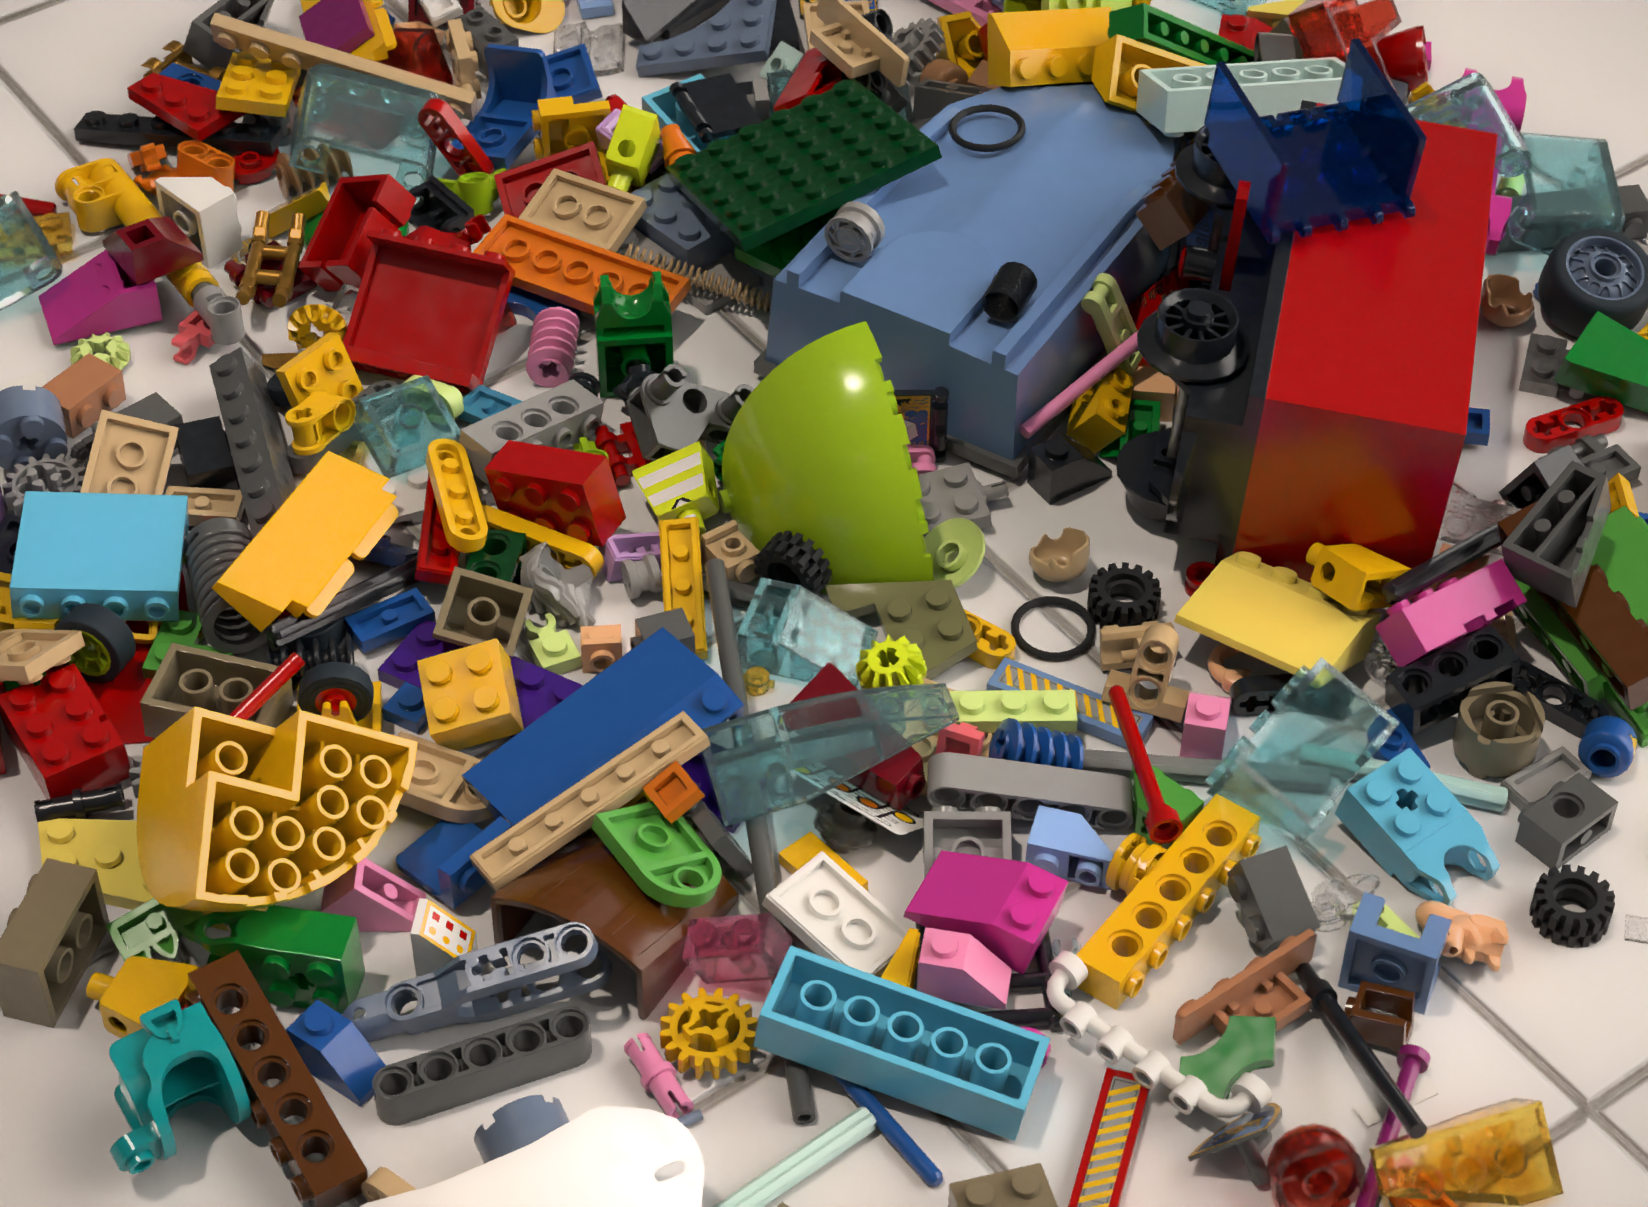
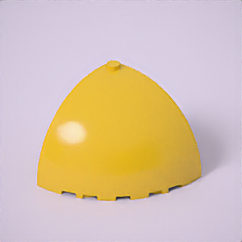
[136,706,418,912]

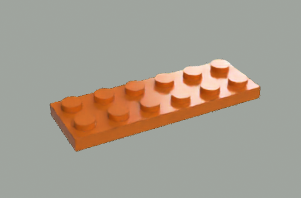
[472,214,691,315]

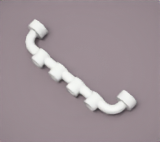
[1046,950,1272,1118]

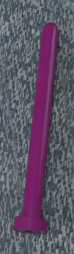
[1355,1044,1431,1207]

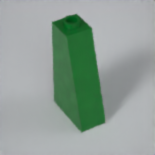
[1553,311,1648,413]

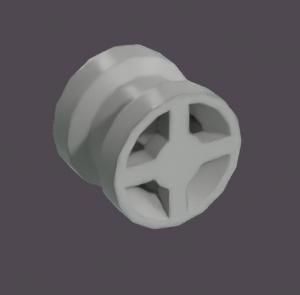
[620,553,663,599]

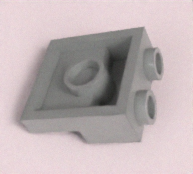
[923,806,1012,878]

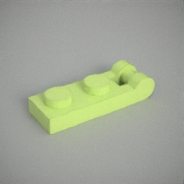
[1081,273,1143,376]

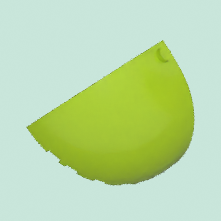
[718,321,934,595]

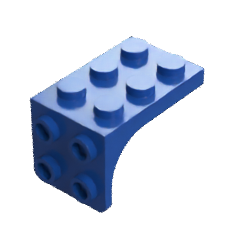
[451,44,557,170]

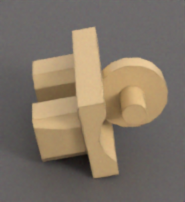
[1100,621,1174,671]

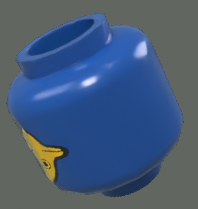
[1578,716,1637,778]

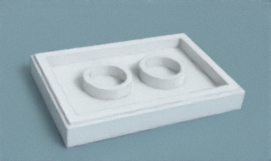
[762,851,909,976]

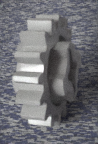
[892,18,945,78]

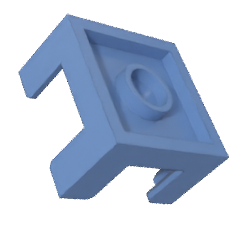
[1338,892,1452,1015]

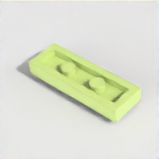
[949,690,1078,733]

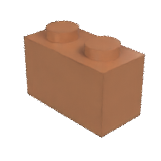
[42,353,126,439]

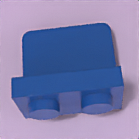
[396,817,513,910]

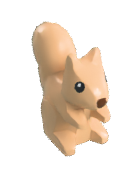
[1415,900,1509,972]

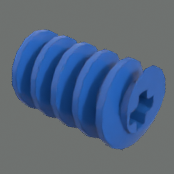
[988,718,1084,770]

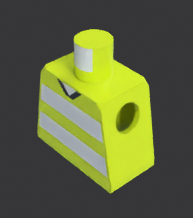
[632,441,719,538]

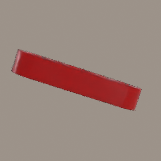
[418,98,494,177]
[1523,396,1624,454]

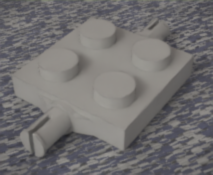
[918,462,1009,538]

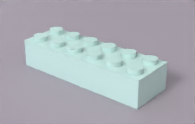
[1136,57,1367,137]

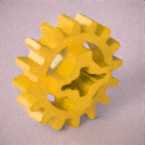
[659,987,758,1080]

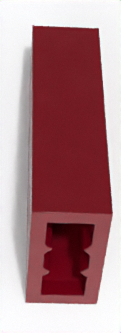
[776,662,926,811]

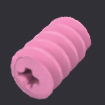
[526,307,580,388]

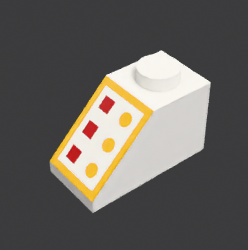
[410,898,483,977]

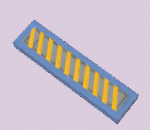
[986,657,1154,748]

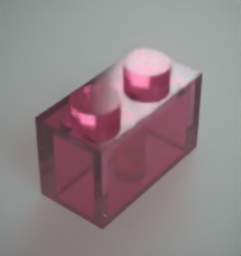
[682,913,793,984]

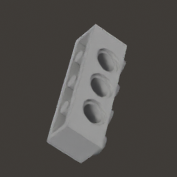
[459,379,604,484]

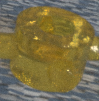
[743,666,775,696]

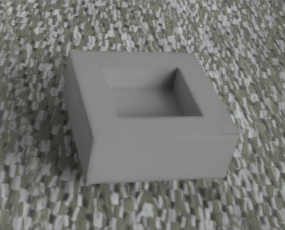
[746,79,770,122]

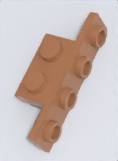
[1173,928,1317,1045]

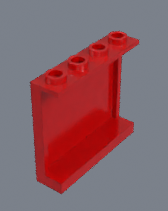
[343,229,515,395]

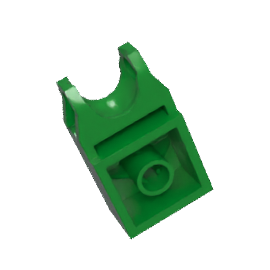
[593,271,674,398]
[194,905,365,1014]

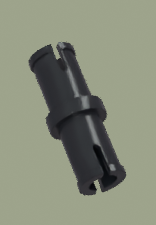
[34,783,126,823]

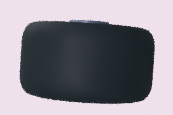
[1538,228,1648,338]

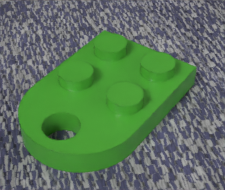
[592,801,722,908]

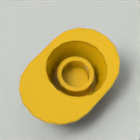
[489,0,565,34]

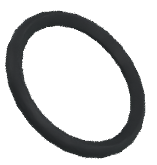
[949,104,1026,152]
[1011,596,1096,660]

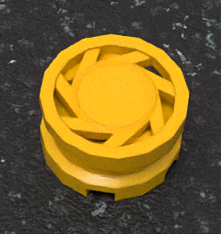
[1105,833,1167,896]

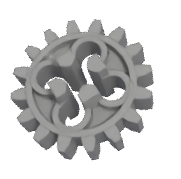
[2,453,86,517]

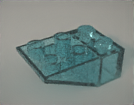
[738,577,878,689]

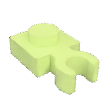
[525,613,582,675]

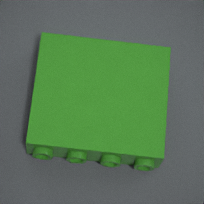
[1514,506,1648,701]

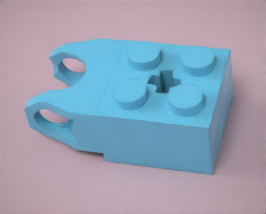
[1334,748,1500,906]

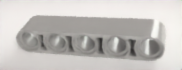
[927,752,1133,831]

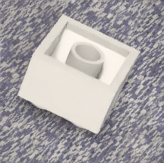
[155,177,243,268]

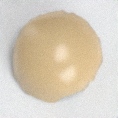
[1029,527,1090,582]

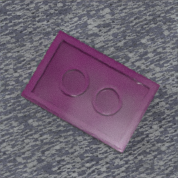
[298,0,375,53]

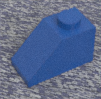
[286,999,386,1107]

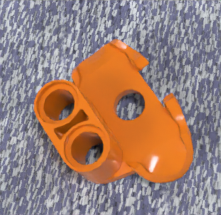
[133,140,235,196]

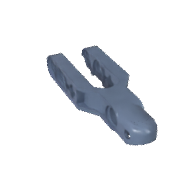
[343,922,612,1042]

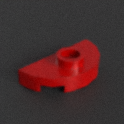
[233,147,280,185]

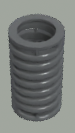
[183,517,276,654]

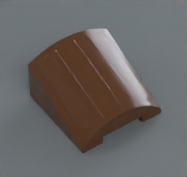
[490,827,738,1019]

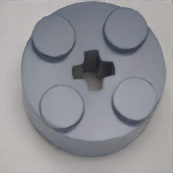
[0,385,68,473]
[474,1095,570,1164]

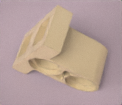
[1101,624,1191,723]

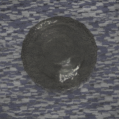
[813,802,878,854]

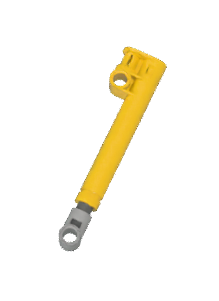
[55,158,245,345]

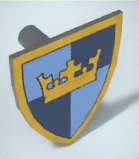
[1188,1103,1282,1186]

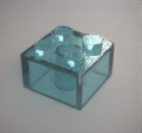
[354,375,460,478]

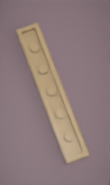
[469,711,711,892]

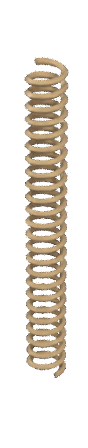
[624,243,772,313]

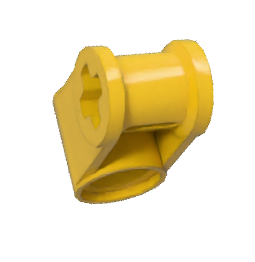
[285,391,356,456]

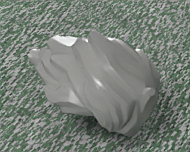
[519,542,596,627]

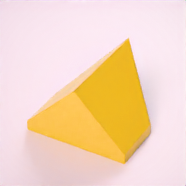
[936,11,986,78]

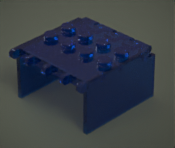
[1204,38,1427,244]

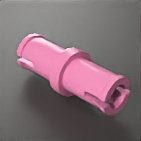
[624,1033,694,1118]

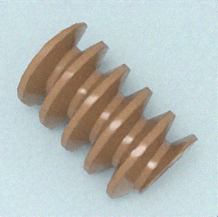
[275,138,353,198]

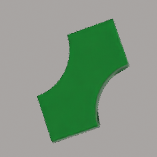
[1179,1015,1277,1100]

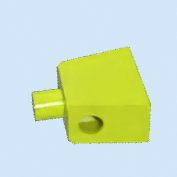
[605,104,662,192]

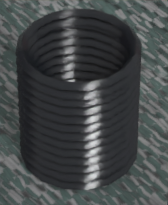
[982,262,1037,323]

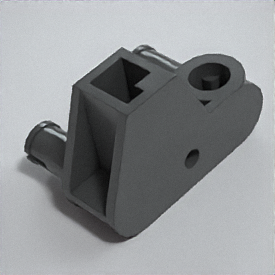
[627,364,754,461]

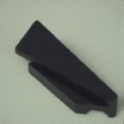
[622,0,730,45]

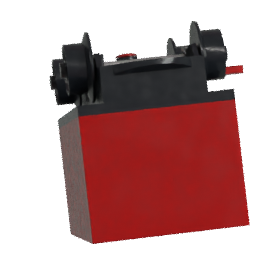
[1116,100,1498,604]

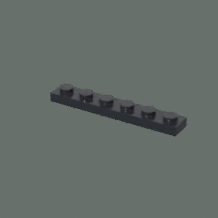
[74,111,284,155]

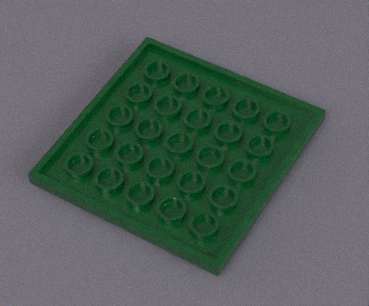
[666,79,942,252]

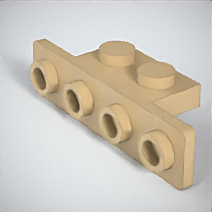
[809,0,910,87]

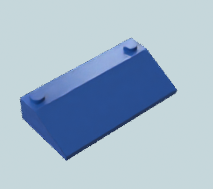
[462,627,744,826]

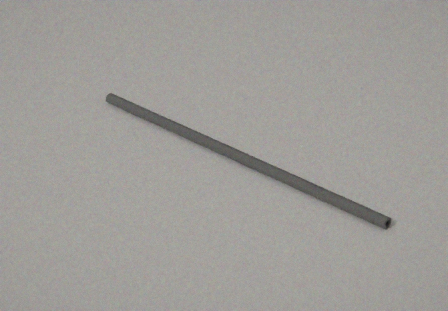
[705,558,816,1124]

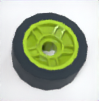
[54,603,136,684]

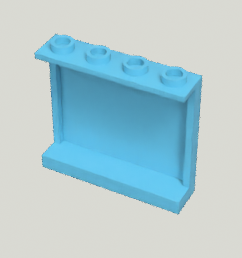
[9,491,189,621]

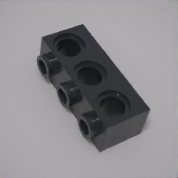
[1385,625,1520,735]

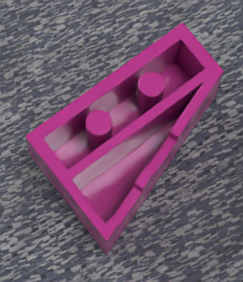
[1375,558,1527,667]

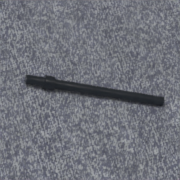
[1295,963,1427,1139]

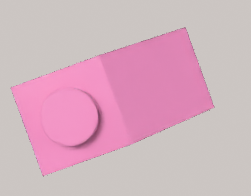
[1180,691,1231,760]
[320,858,426,932]
[916,927,1012,1010]

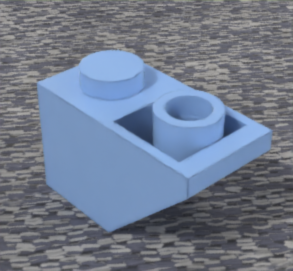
[1026,805,1114,889]

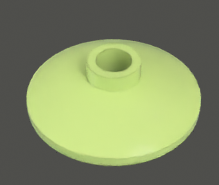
[924,518,985,588]

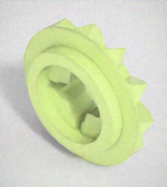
[70,332,131,370]

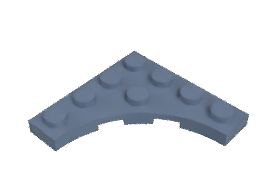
[636,0,777,77]

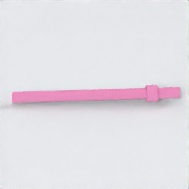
[1019,311,1156,439]

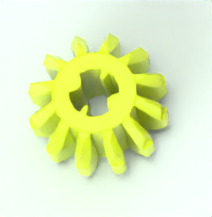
[856,634,927,706]

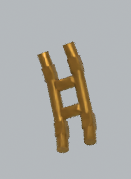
[235,211,306,308]

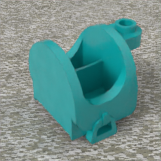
[109,999,251,1174]

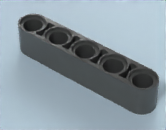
[372,1007,592,1126]

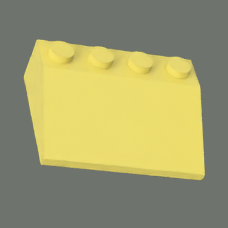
[1174,551,1381,686]

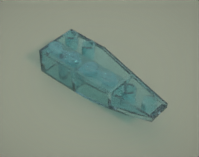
[700,683,959,827]

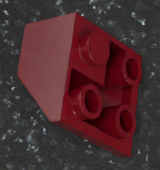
[103,216,204,285]

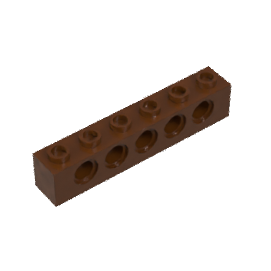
[184,950,367,1207]

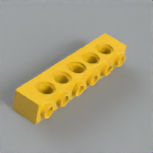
[1076,793,1262,1010]

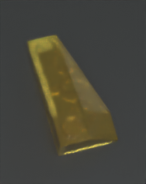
[1369,1098,1564,1206]

